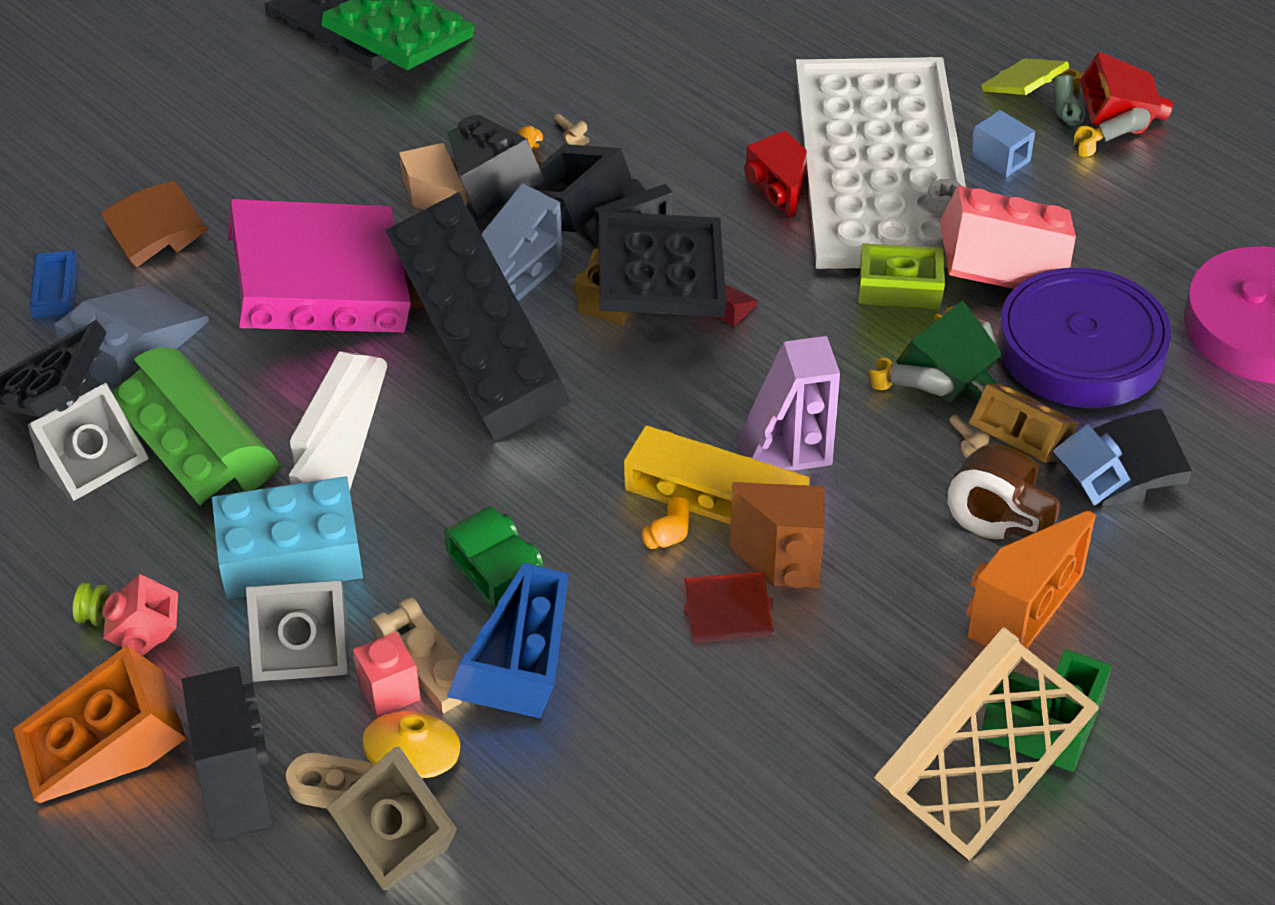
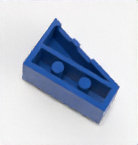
[447,563,569,719]

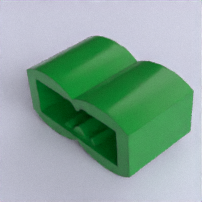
[444,506,543,608]

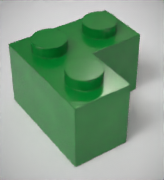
[982,649,1112,772]

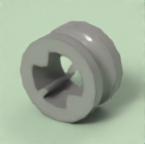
[927,179,962,217]

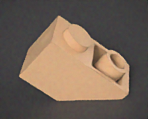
[399,143,471,210]

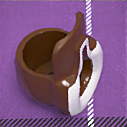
[947,445,1061,539]

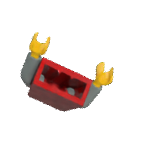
[1060,52,1173,157]

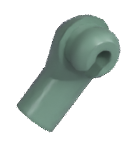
[1054,75,1086,125]

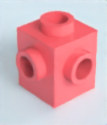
[102,574,178,656]

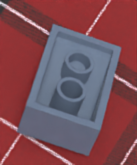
[54,285,209,388]

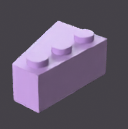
[737,336,840,471]

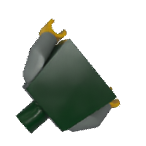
[868,300,1001,403]

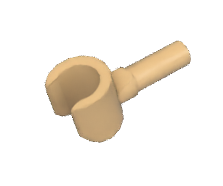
[554,114,590,146]
[950,414,990,459]

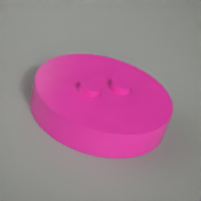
[1184,246,1275,384]

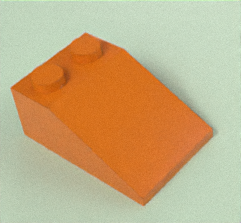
[966,510,1096,649]
[13,645,186,803]

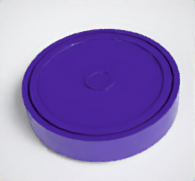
[998,267,1171,408]

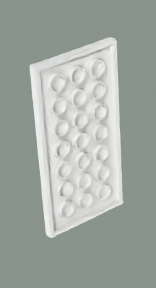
[795,57,966,269]

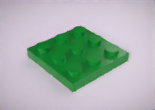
[322,0,475,70]

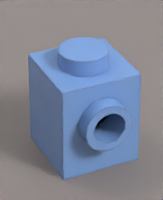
[971,110,1035,178]
[1052,424,1130,506]

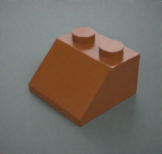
[730,482,825,588]

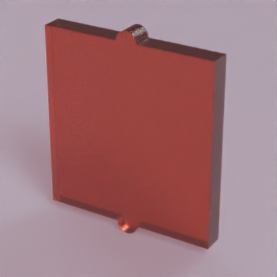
[684,572,774,643]

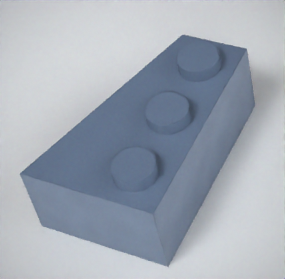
[482,183,563,301]

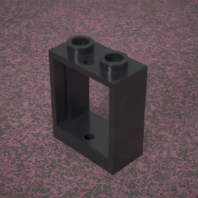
[531,144,633,232]

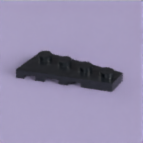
[264,0,391,70]

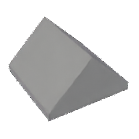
[28,383,149,501]
[246,580,349,682]

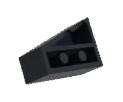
[447,115,544,218]

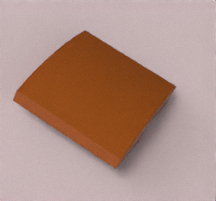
[100,181,209,267]

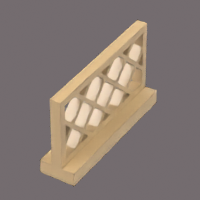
[874,627,1099,861]

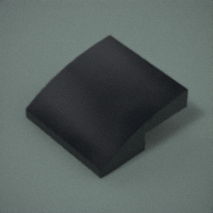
[1093,408,1192,507]

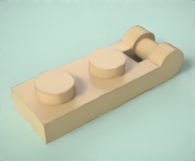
[370,596,464,714]

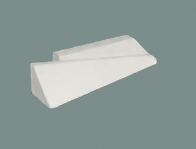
[289,351,387,490]

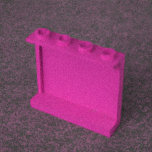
[227,199,411,332]

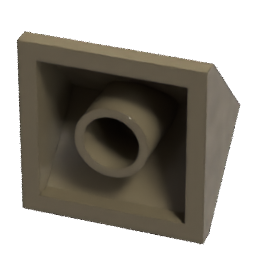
[327,746,457,891]

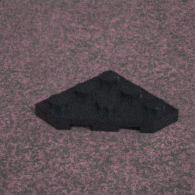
[0,320,107,417]

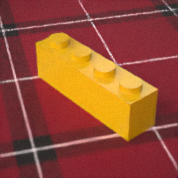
[624,425,810,525]

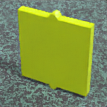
[981,58,1070,95]

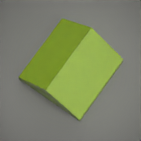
[858,243,945,309]

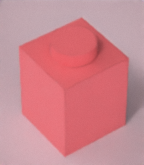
[352,631,421,718]

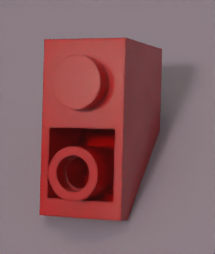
[744,130,807,218]

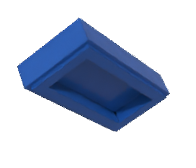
[30,250,78,318]

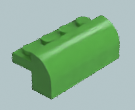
[111,347,283,506]

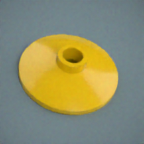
[362,711,460,779]

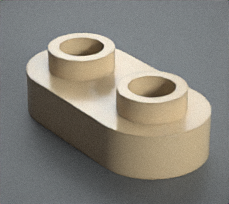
[286,753,374,808]

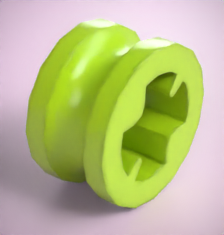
[73,582,110,626]

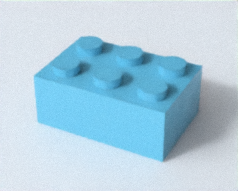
[212,476,363,600]

